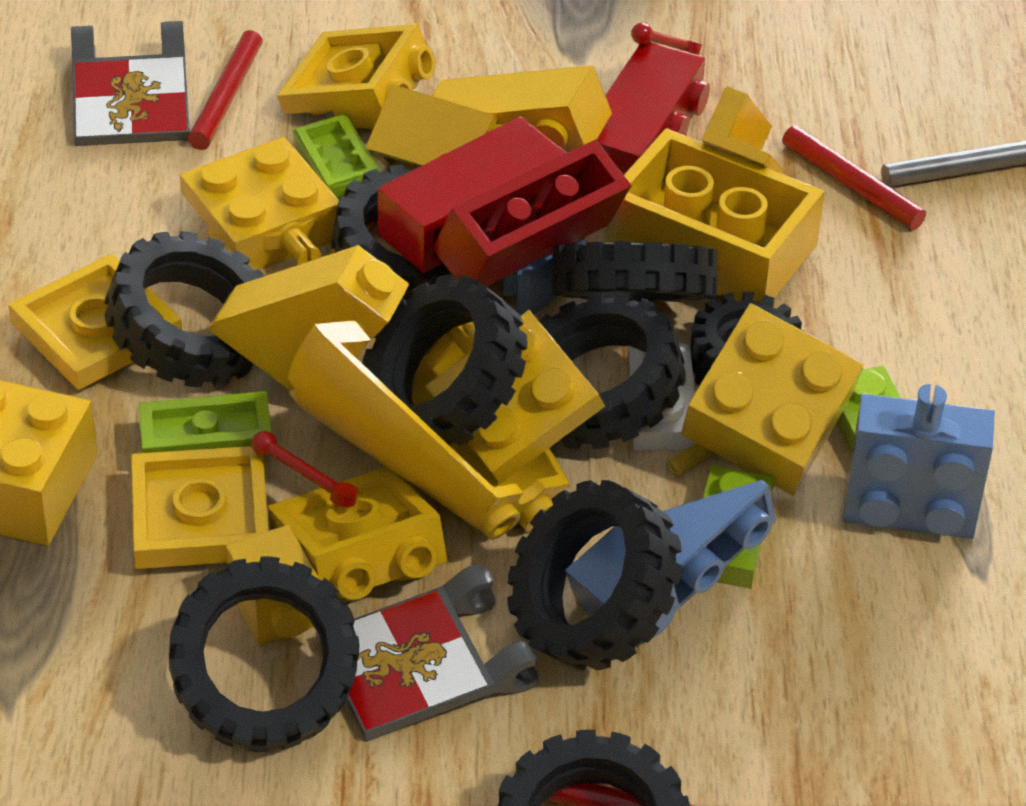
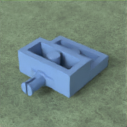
[843,384,995,539]

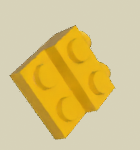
[277,24,435,131]
[267,467,448,602]

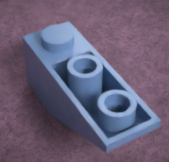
[565,480,776,648]

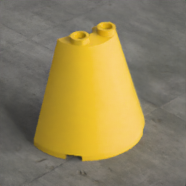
[287,321,570,540]

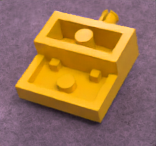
[179,136,339,270]
[425,310,605,484]

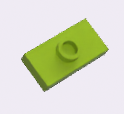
[292,114,381,200]

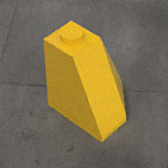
[208,245,409,391]

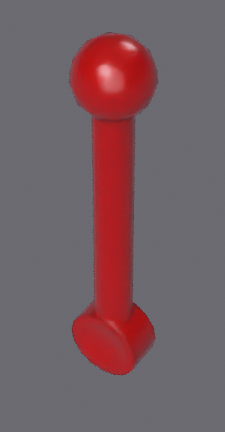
[631,22,702,55]
[251,431,358,507]

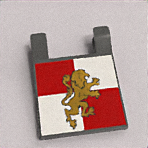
[71,21,190,146]
[316,564,538,742]

